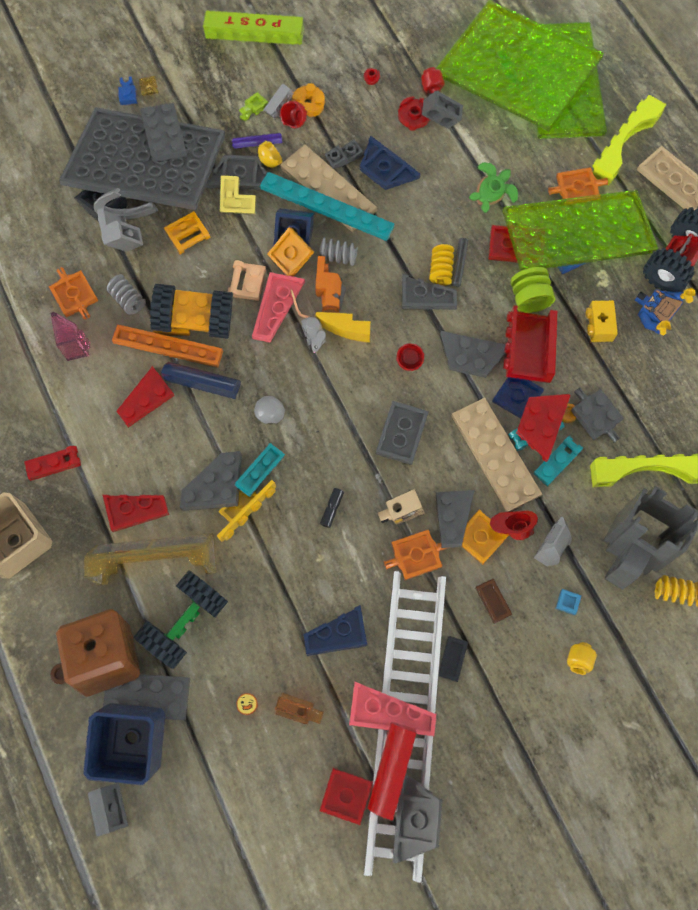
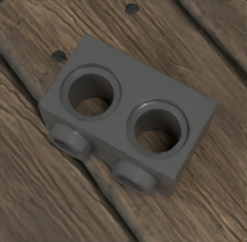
[422,90,463,129]

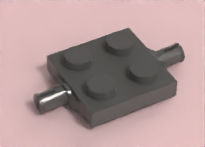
[571,387,624,443]

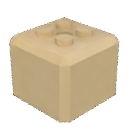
[0,493,52,579]

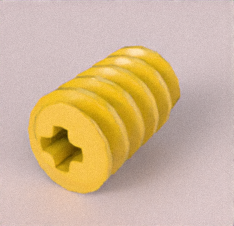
[429,244,454,286]
[655,575,698,607]

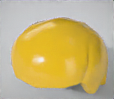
[258,141,283,168]

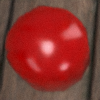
[280,101,307,129]
[396,343,424,371]

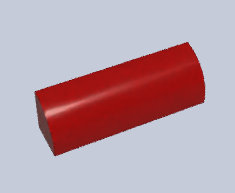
[368,722,417,821]

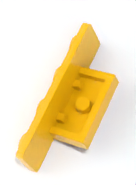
[217,480,276,542]

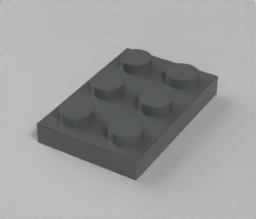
[376,401,429,465]

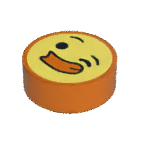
[236,693,258,715]

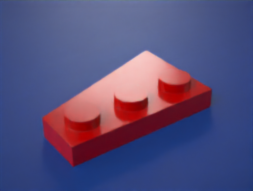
[116,366,175,428]
[102,494,170,532]

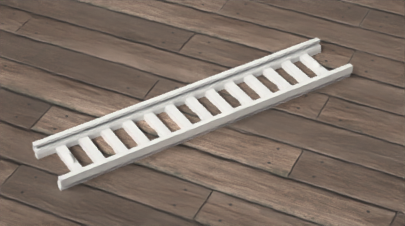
[364,571,446,882]

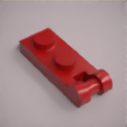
[24,446,81,481]

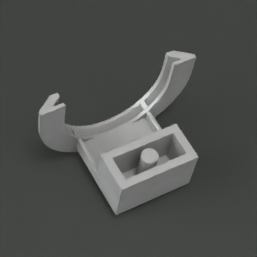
[94,188,158,252]

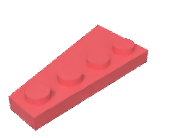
[252,272,305,343]
[349,682,436,736]

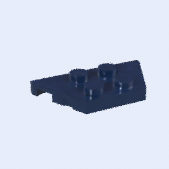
[360,136,420,190]

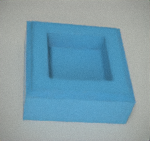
[555,589,582,615]

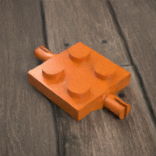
[548,167,608,206]
[49,267,98,319]
[384,529,447,580]

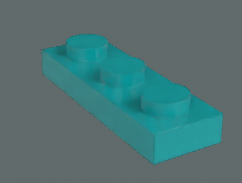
[234,443,285,497]

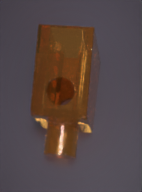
[273,693,324,724]

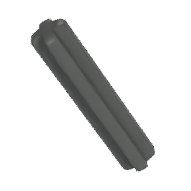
[451,238,468,287]

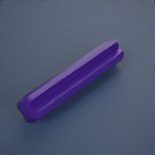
[232,133,282,149]

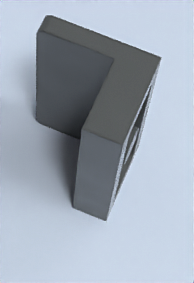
[88,783,128,836]

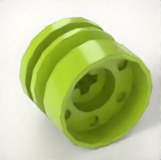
[510,267,556,313]

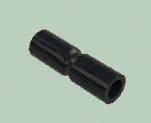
[320,488,344,528]

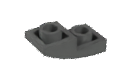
[324,139,364,169]

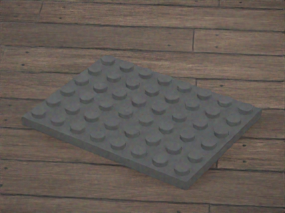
[59,107,225,210]

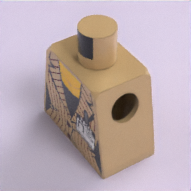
[378,489,425,525]

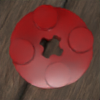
[398,97,431,131]

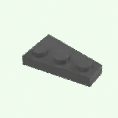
[436,490,475,548]

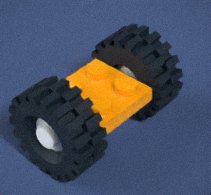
[150,284,233,339]

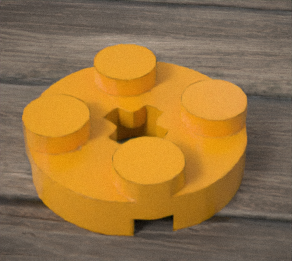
[292,83,325,117]

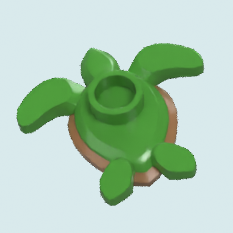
[469,162,518,213]

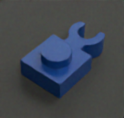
[118,76,137,105]

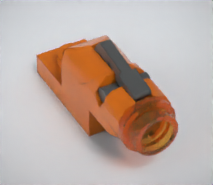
[315,256,346,313]

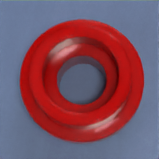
[363,68,380,85]

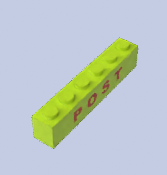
[203,11,304,45]

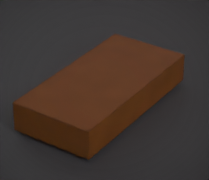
[475,578,513,624]

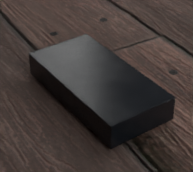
[438,636,468,682]

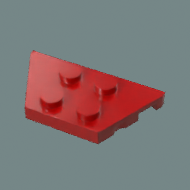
[516,394,571,462]

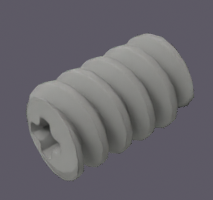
[319,237,358,266]
[107,274,146,315]

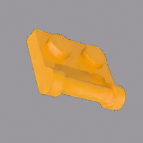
[164,211,211,255]

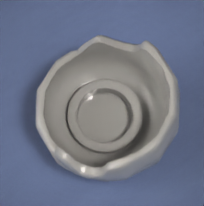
[254,396,285,424]

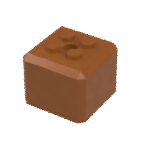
[56,609,141,697]

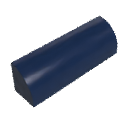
[161,362,241,399]

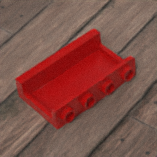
[503,305,558,383]

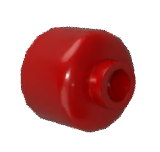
[421,67,445,94]

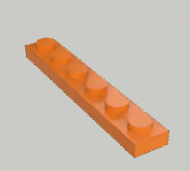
[112,324,223,368]

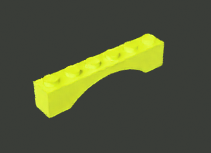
[592,95,667,186]
[590,453,698,487]

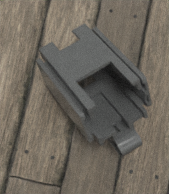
[603,486,698,590]

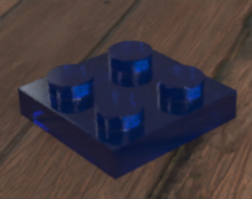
[492,377,545,419]

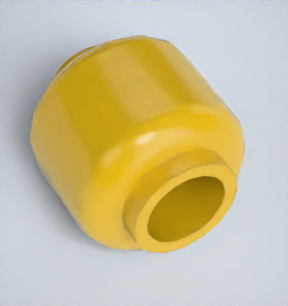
[567,642,597,675]

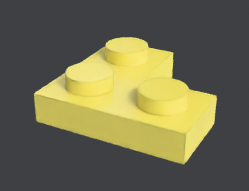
[220,176,256,214]

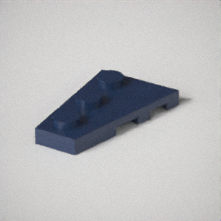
[304,605,367,656]

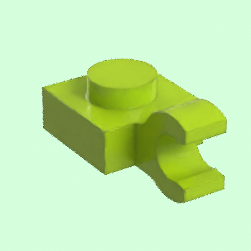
[239,92,268,122]

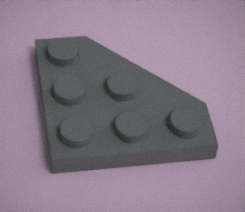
[180,451,242,511]

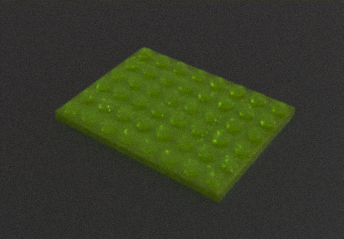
[436,0,604,131]

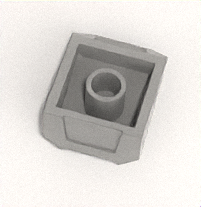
[534,517,572,566]

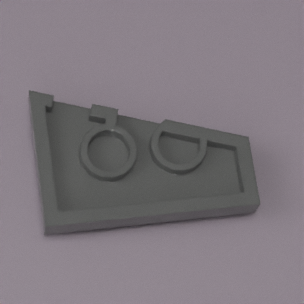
[402,273,457,310]

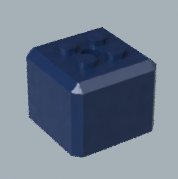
[83,703,166,785]

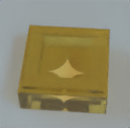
[139,76,159,96]

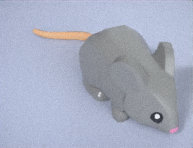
[291,290,326,353]

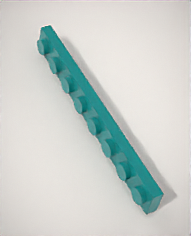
[260,172,395,241]

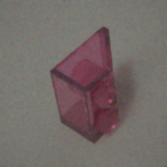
[50,312,91,361]

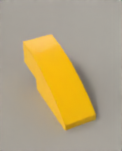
[316,312,371,343]

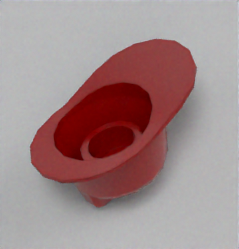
[490,510,538,540]

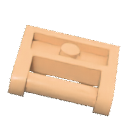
[227,260,266,301]

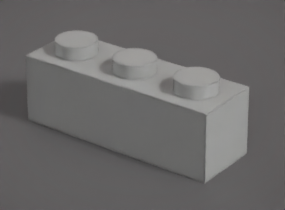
[264,84,294,119]

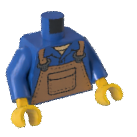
[635,288,696,335]

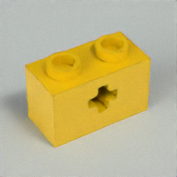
[586,301,618,342]

